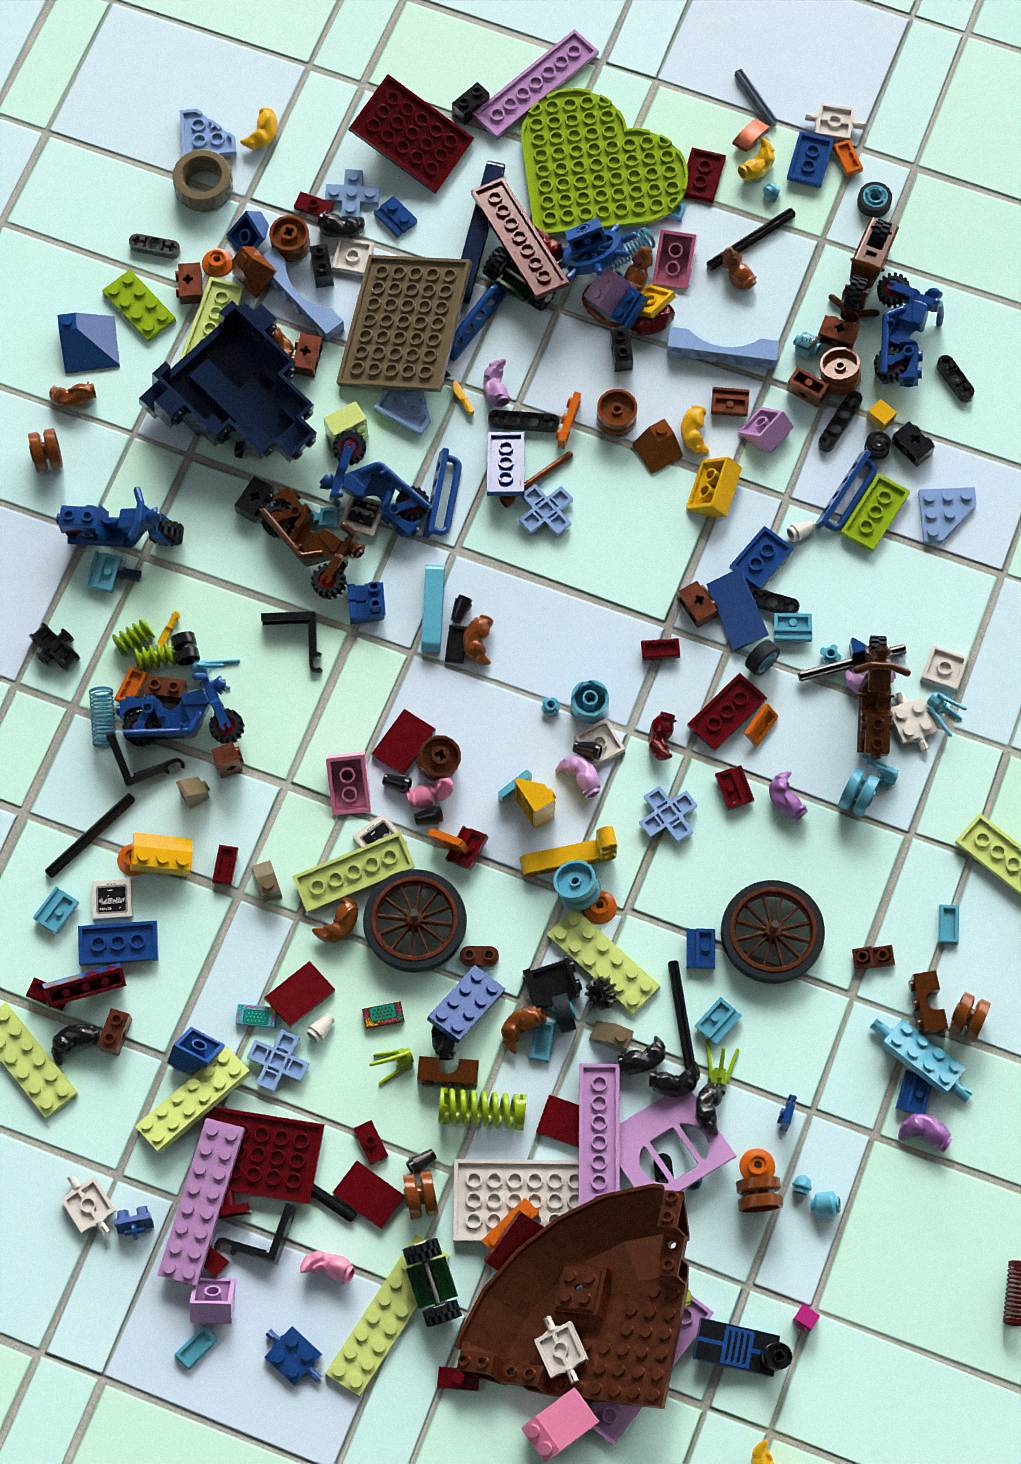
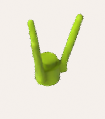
[705,1039,739,1086]
[369,1048,414,1085]

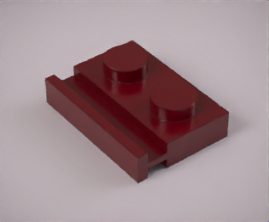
[714,765,755,810]
[445,826,489,871]

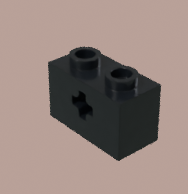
[452,82,490,125]
[309,243,334,288]
[610,327,634,372]
[891,421,935,467]
[234,476,275,523]

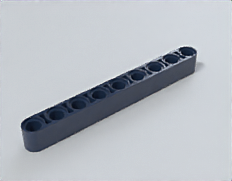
[461,160,505,304]

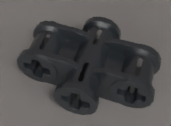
[29,622,81,672]

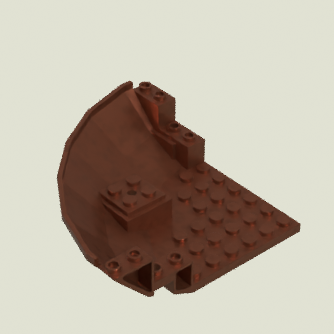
[455,1183,690,1409]

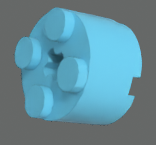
[571,680,609,724]

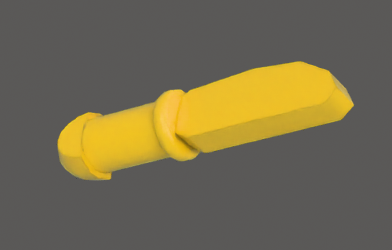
[452,381,474,415]
[157,611,180,648]

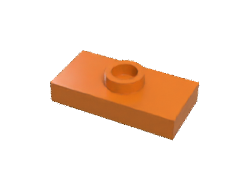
[833,139,864,177]
[114,666,149,703]
[743,704,779,746]
[428,828,469,854]

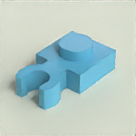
[310,507,340,528]

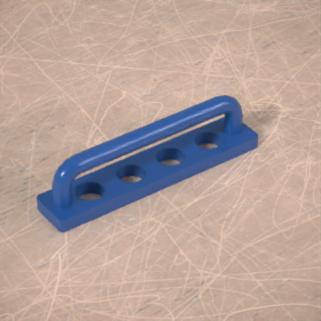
[449,284,506,361]
[423,447,462,538]
[815,450,877,531]

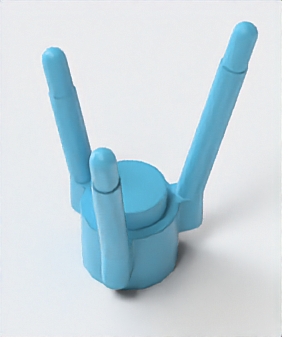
[192,659,240,690]
[927,692,967,737]
[861,754,899,787]

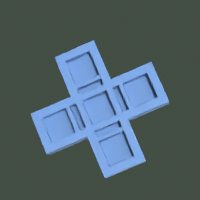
[325,169,380,220]
[519,484,573,537]
[639,785,698,843]
[247,1029,310,1093]

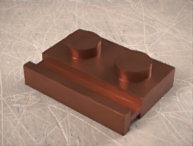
[711,387,750,417]

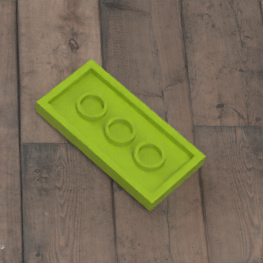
[102,269,176,342]
[840,473,910,552]

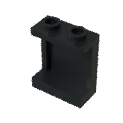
[522,956,583,1009]

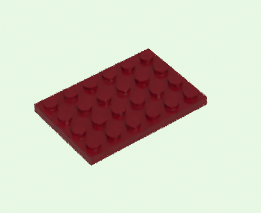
[348,74,474,194]
[200,1107,325,1205]

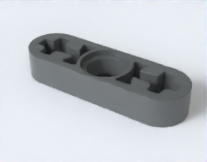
[129,233,181,259]

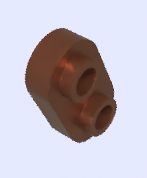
[460,946,499,967]

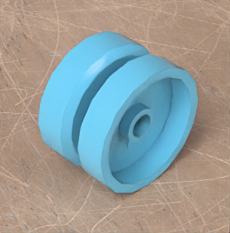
[837,768,880,817]
[553,860,601,911]

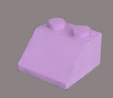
[584,267,638,315]
[738,407,794,453]
[190,1278,235,1324]

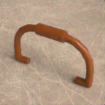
[582,281,623,327]

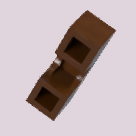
[908,970,948,1036]
[417,1056,479,1090]

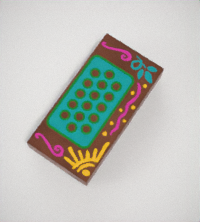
[362,1001,405,1029]

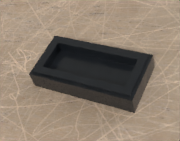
[445,625,467,664]

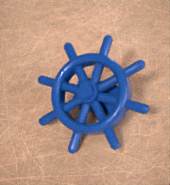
[557,217,637,282]

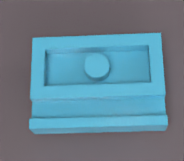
[85,551,122,593]
[773,613,812,642]
[33,887,80,935]
[694,996,742,1046]

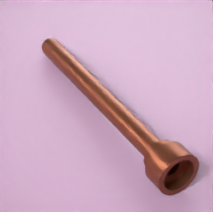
[499,451,573,508]

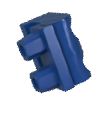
[347,582,386,625]

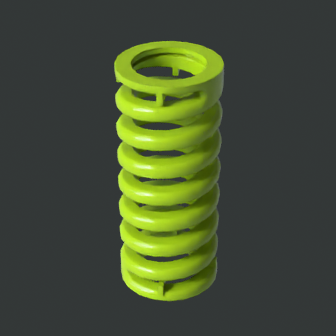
[438,1088,527,1131]

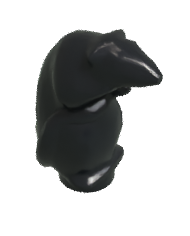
[317,211,365,238]
[51,1024,100,1065]
[431,1025,456,1060]
[617,1036,666,1075]
[649,1061,700,1097]
[695,1083,725,1135]

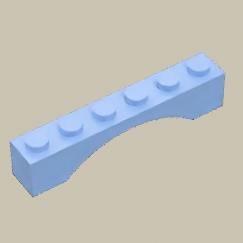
[263,248,344,342]
[667,326,779,369]

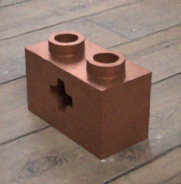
[175,262,203,305]
[818,315,860,350]
[291,333,323,378]
[786,367,829,408]
[677,581,718,628]
[144,675,188,704]
[211,741,244,779]
[97,1008,133,1056]

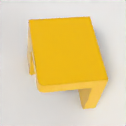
[866,399,897,432]

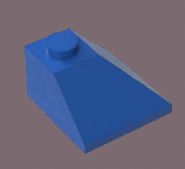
[226,211,269,252]
[167,1027,225,1072]

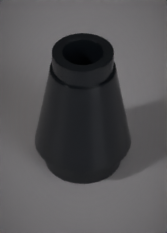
[450,594,473,624]
[573,741,602,761]
[382,774,412,794]
[414,806,444,825]
[406,1149,437,1175]

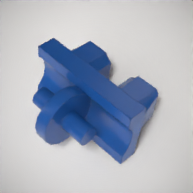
[114,1206,154,1241]

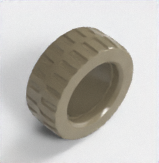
[172,149,233,212]

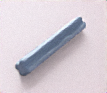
[734,69,778,127]

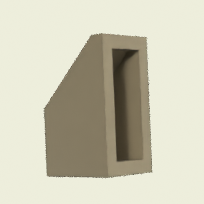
[176,776,210,809]
[252,860,282,902]
[589,1021,634,1054]

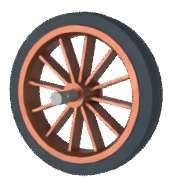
[363,869,467,973]
[721,880,825,984]

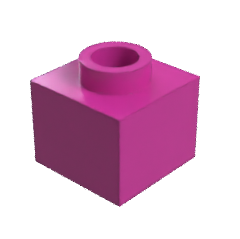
[793,1304,820,1332]

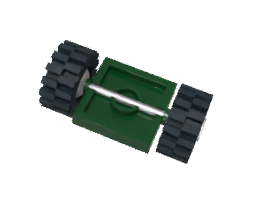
[482,246,557,311]
[402,1238,462,1327]

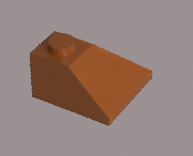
[232,246,277,298]
[632,418,683,474]

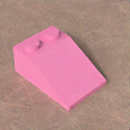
[652,229,698,289]
[326,751,371,816]
[521,1387,599,1463]

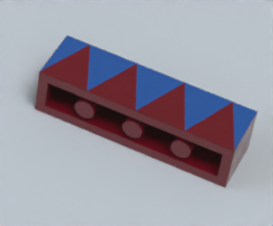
[41,963,127,1008]

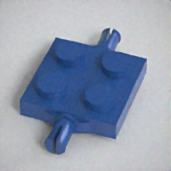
[264,1326,323,1386]

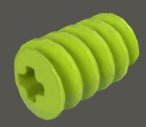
[112,619,156,656]
[134,642,175,671]

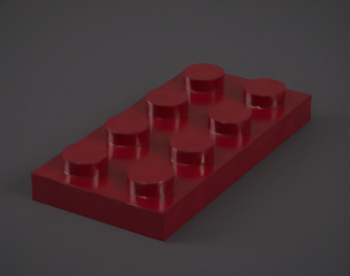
[687,673,767,752]

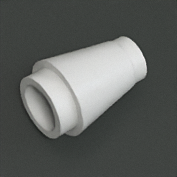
[787,520,816,542]
[306,1014,335,1043]

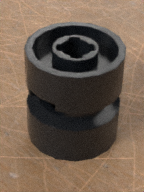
[171,631,200,666]
[759,1342,792,1372]

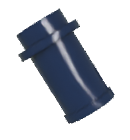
[117,566,142,582]

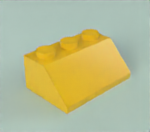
[686,457,742,518]
[514,778,556,829]
[130,832,193,877]

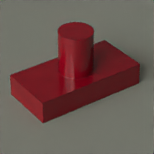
[218,1191,251,1219]
[437,1366,479,1392]

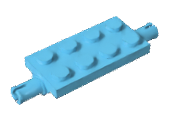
[869,1018,973,1103]

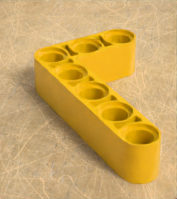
[519,826,618,877]

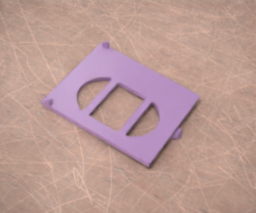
[620,1092,737,1191]

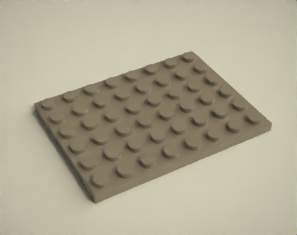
[336,255,472,392]

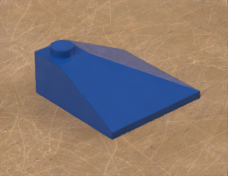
[57,312,120,373]

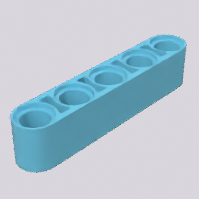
[421,565,445,652]

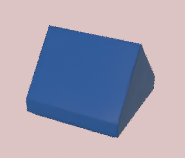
[849,637,868,658]

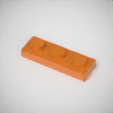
[555,391,581,449]
[481,1198,539,1251]

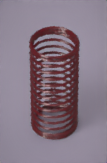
[1002,1260,1021,1327]

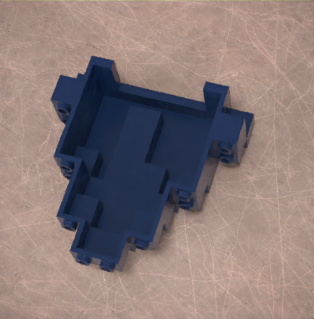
[139,300,317,463]

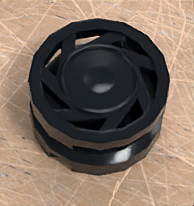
[864,431,892,461]

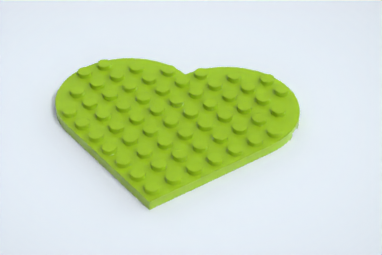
[521,88,688,236]

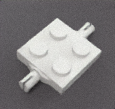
[804,102,865,141]
[891,691,938,752]
[60,1174,117,1236]
[534,1316,589,1384]

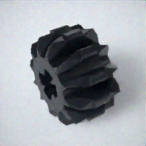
[584,976,619,1011]

